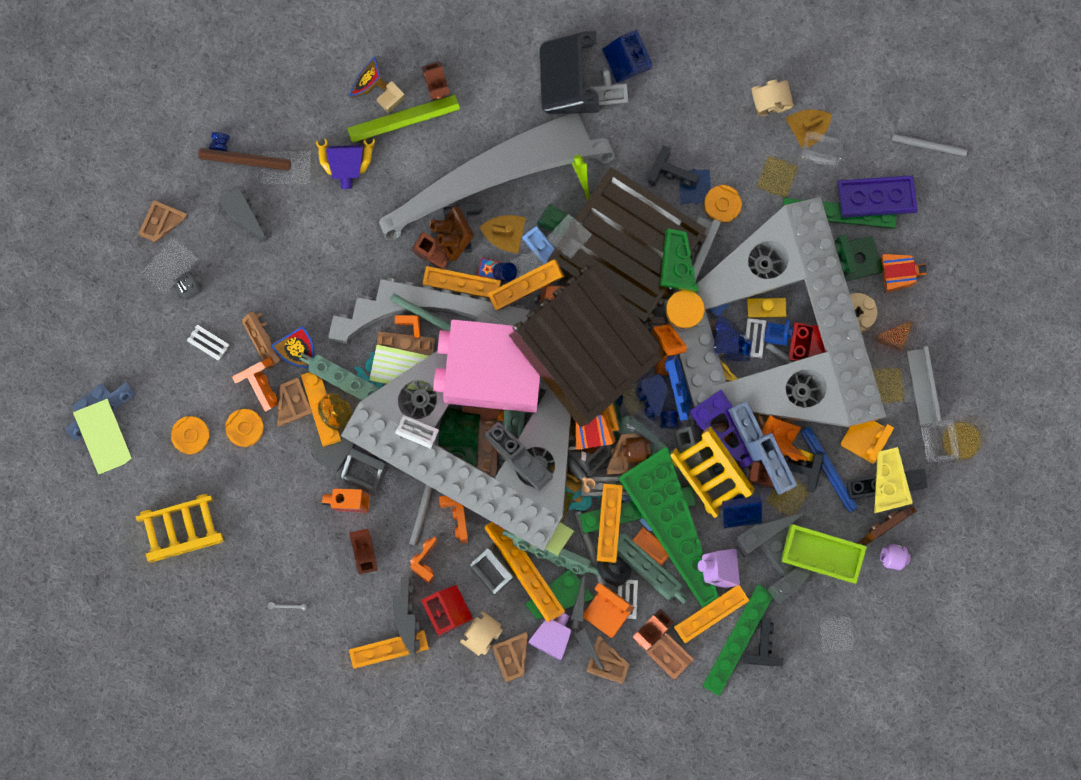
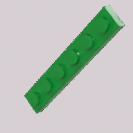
[783,198,897,229]
[579,486,696,534]
[702,584,773,696]

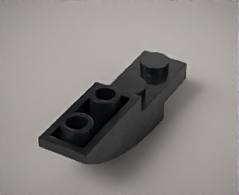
[847,469,928,499]

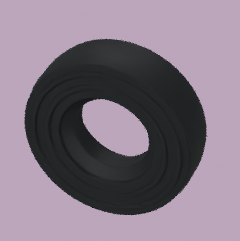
[597,555,632,586]

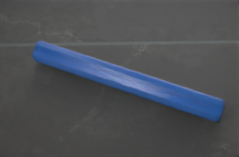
[801,427,858,512]

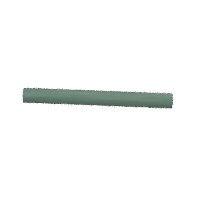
[390,293,451,331]

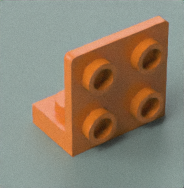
[761,415,808,461]
[410,536,438,585]
[584,583,635,638]

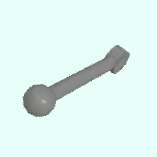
[267,602,308,611]

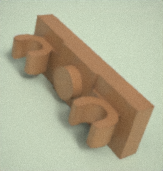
[242,311,283,370]
[376,331,435,356]
[477,419,499,477]

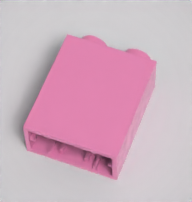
[434,319,540,413]

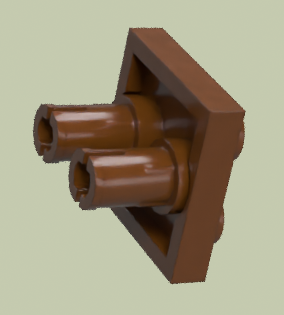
[429,207,474,261]

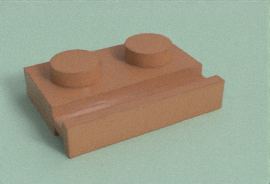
[646,633,694,680]

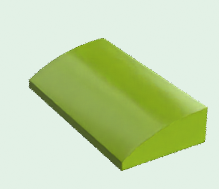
[781,524,867,584]

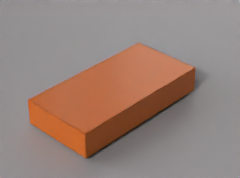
[632,527,669,566]

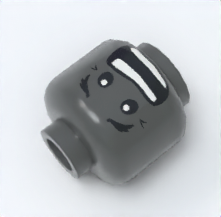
[173,272,203,300]

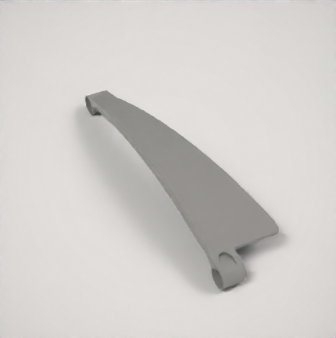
[379,113,615,240]

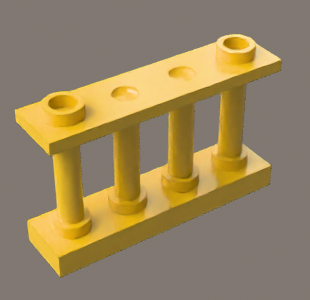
[670,426,755,518]
[136,494,224,563]

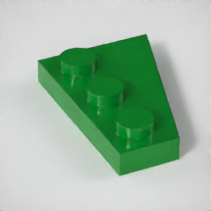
[660,229,699,292]
[525,569,594,620]

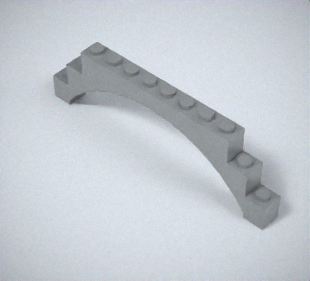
[328,278,530,344]

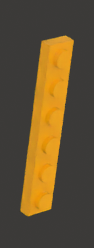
[485,522,565,623]

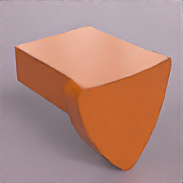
[395,315,421,338]

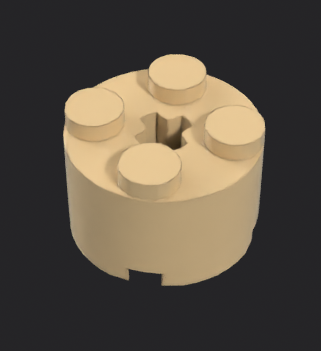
[751,80,794,116]
[850,293,877,334]
[460,610,503,656]

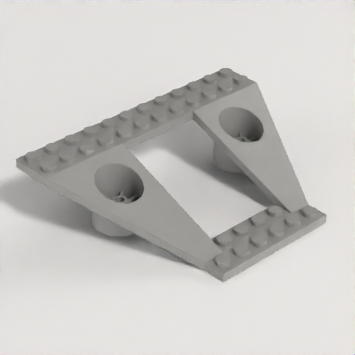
[663,197,886,427]
[341,310,571,551]

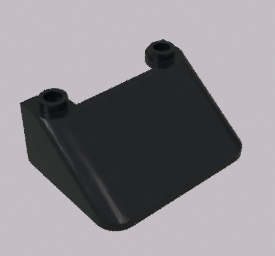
[540,31,599,114]

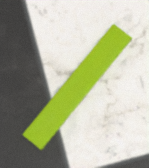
[347,94,460,143]

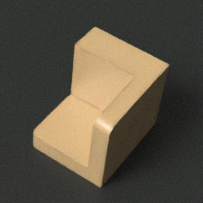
[377,81,405,114]

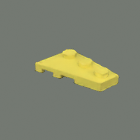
[874,447,913,513]

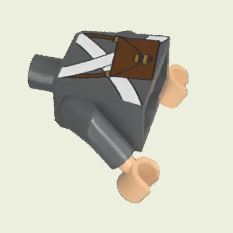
[567,440,614,493]

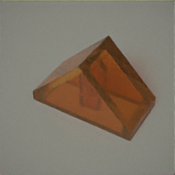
[875,320,913,351]

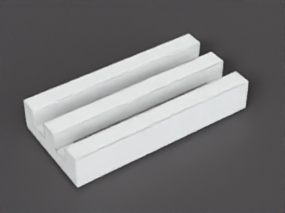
[743,318,766,359]
[187,325,230,361]
[395,415,439,448]
[618,580,638,619]

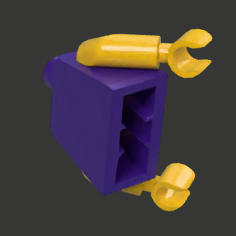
[316,138,375,189]

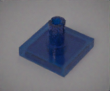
[722,494,762,529]

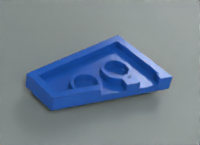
[665,354,692,421]

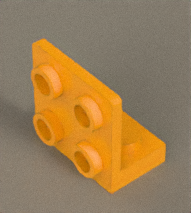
[840,421,894,464]

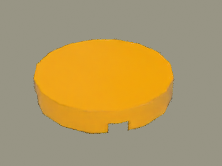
[704,185,742,223]
[666,290,705,329]
[225,409,264,447]
[171,416,210,454]

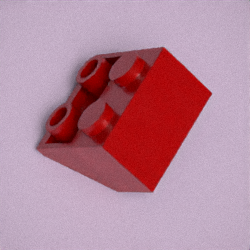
[788,322,826,362]
[421,585,473,637]

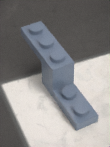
[728,401,797,495]

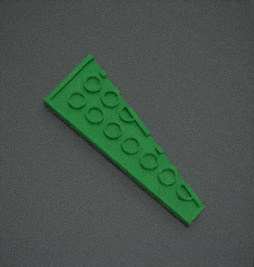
[618,446,719,608]

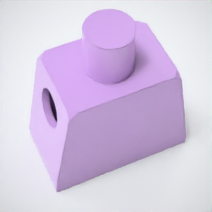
[698,549,740,588]
[528,613,571,661]

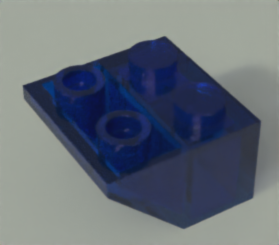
[602,30,652,83]
[714,315,752,361]
[636,373,669,422]

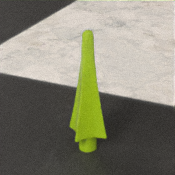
[571,154,590,200]

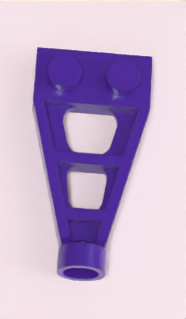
[688,390,753,469]

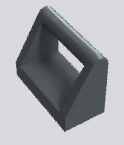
[341,448,389,494]
[469,544,516,595]

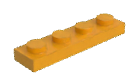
[488,259,564,311]
[422,266,501,299]
[301,372,341,447]
[597,484,623,563]
[674,585,749,643]
[349,630,429,669]

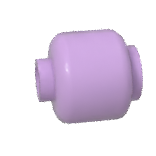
[880,543,911,570]

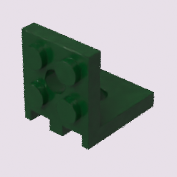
[834,234,883,282]
[438,408,480,467]

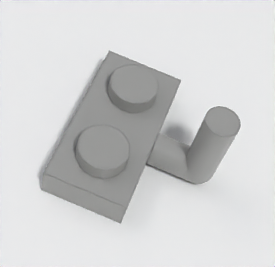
[589,67,628,105]

